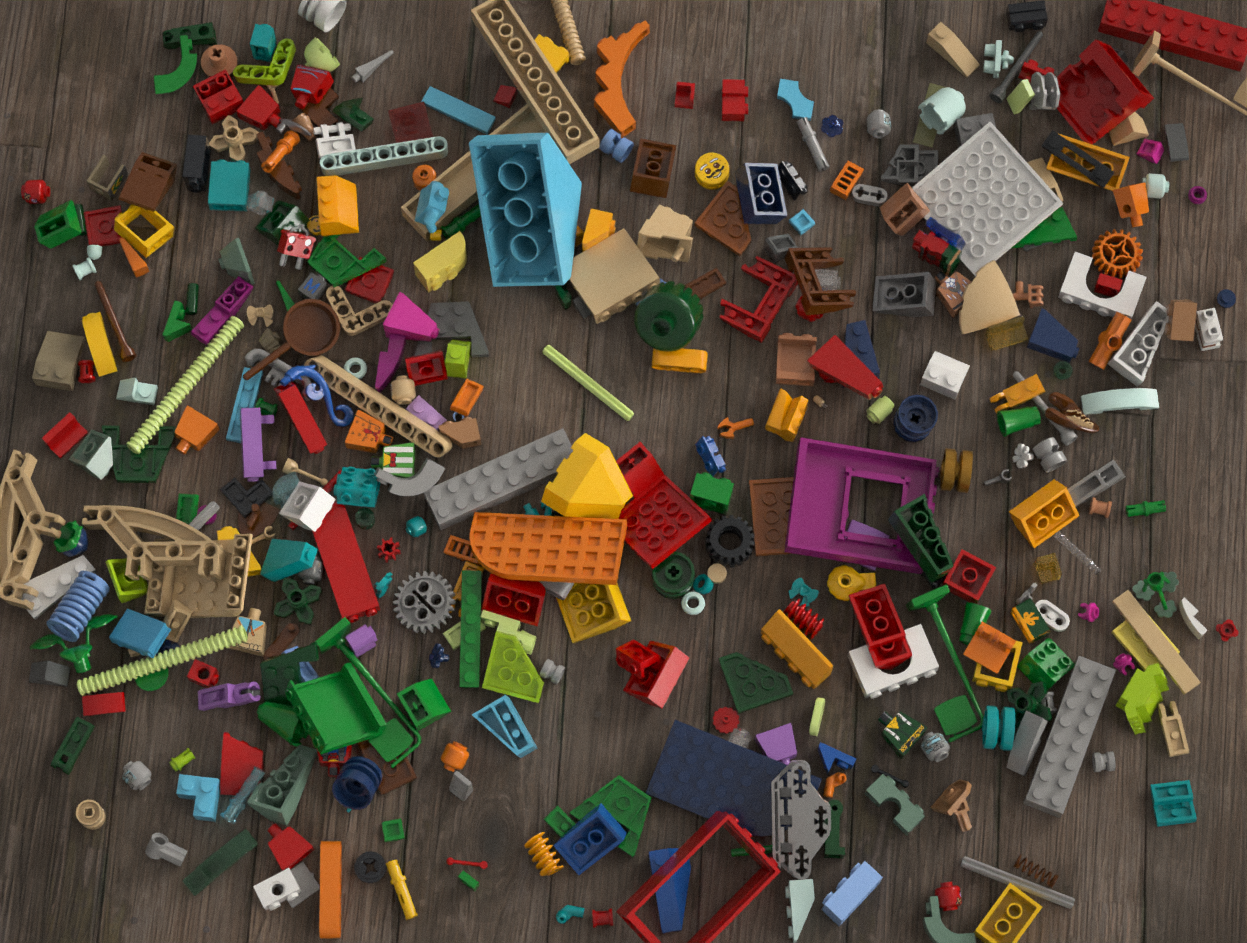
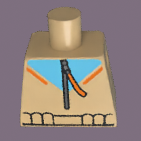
[228,608,267,657]

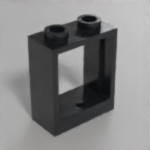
[183,134,211,193]

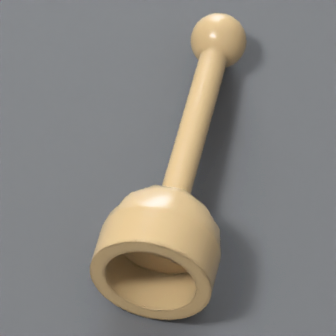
[282,458,328,486]

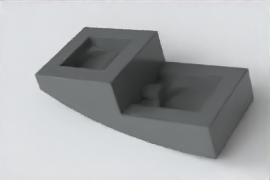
[1164,123,1189,162]

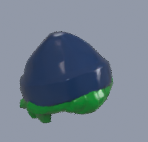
[53,521,88,557]

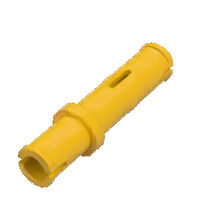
[386,859,418,920]

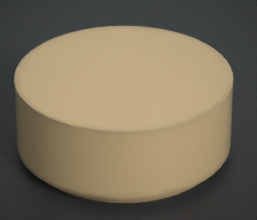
[707,564,727,584]

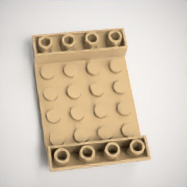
[144,534,253,618]

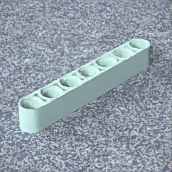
[320,136,448,176]

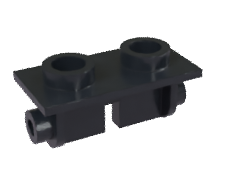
[778,161,808,201]

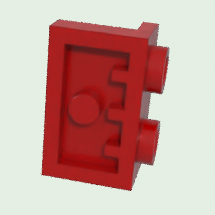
[616,639,659,679]

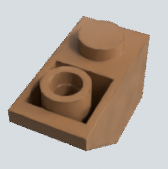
[439,417,481,449]

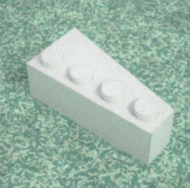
[1107,301,1169,387]

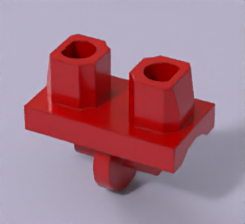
[1018,59,1055,83]

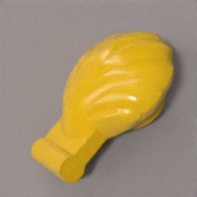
[827,565,876,601]

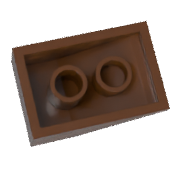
[630,138,677,198]

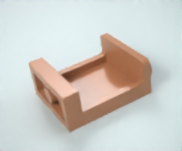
[775,333,817,386]

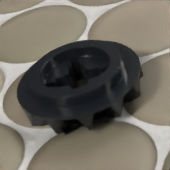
[354,851,386,884]

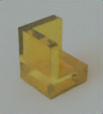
[1034,553,1062,584]

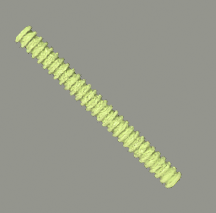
[126,316,244,454]
[77,625,248,696]

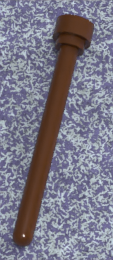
[95,281,137,362]

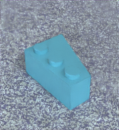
[472,695,537,758]

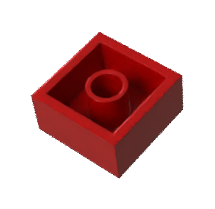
[1093,273,1123,297]

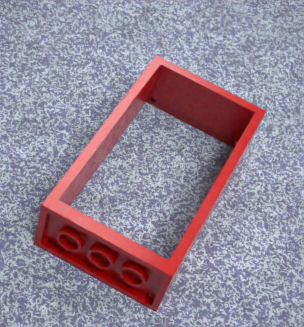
[616,811,781,943]

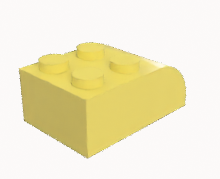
[413,231,467,293]

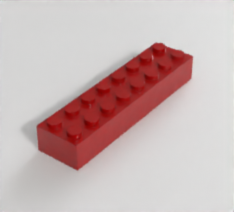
[1098,0,1247,72]

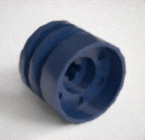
[893,395,938,442]
[332,756,383,810]

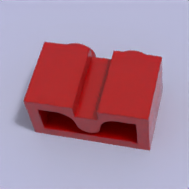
[722,79,748,121]

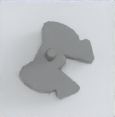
[1014,583,1038,605]

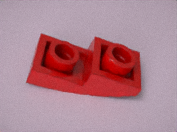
[82,692,126,716]

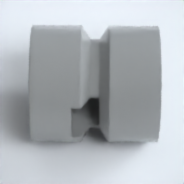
[1032,437,1067,473]

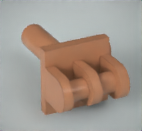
[1012,281,1044,308]

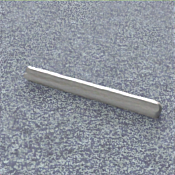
[961,856,1075,909]

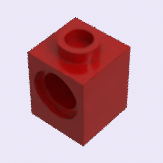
[187,659,219,688]

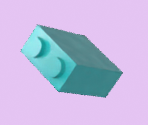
[208,160,251,211]

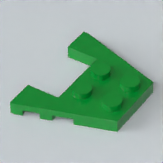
[307,234,387,288]
[570,775,652,857]

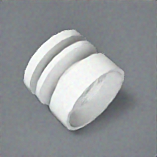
[298,0,346,33]

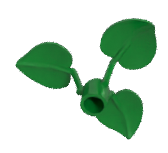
[30,614,118,673]

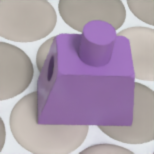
[755,723,797,765]

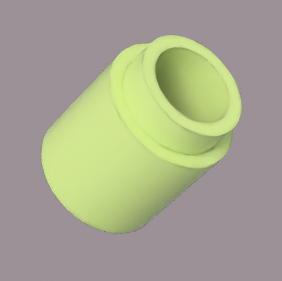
[866,396,895,424]

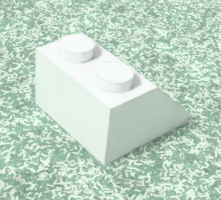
[920,351,970,400]
[279,481,335,532]

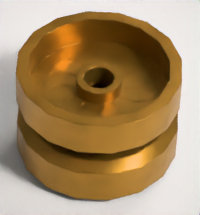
[940,448,973,493]

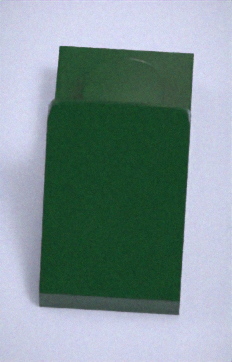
[332,98,374,132]

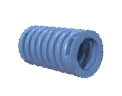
[47,570,110,642]

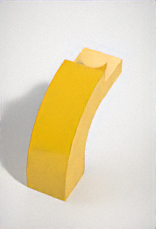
[82,312,117,377]

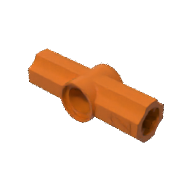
[1089,312,1131,370]

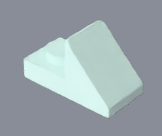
[116,378,158,405]

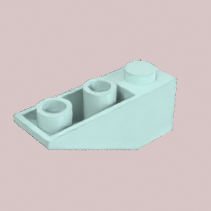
[785,879,815,943]

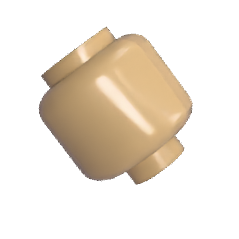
[390,376,416,405]

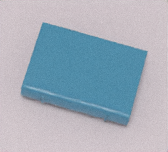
[109,609,172,658]

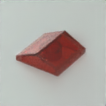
[388,101,433,143]

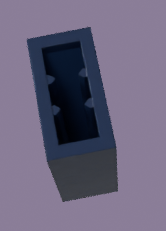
[1027,308,1080,363]

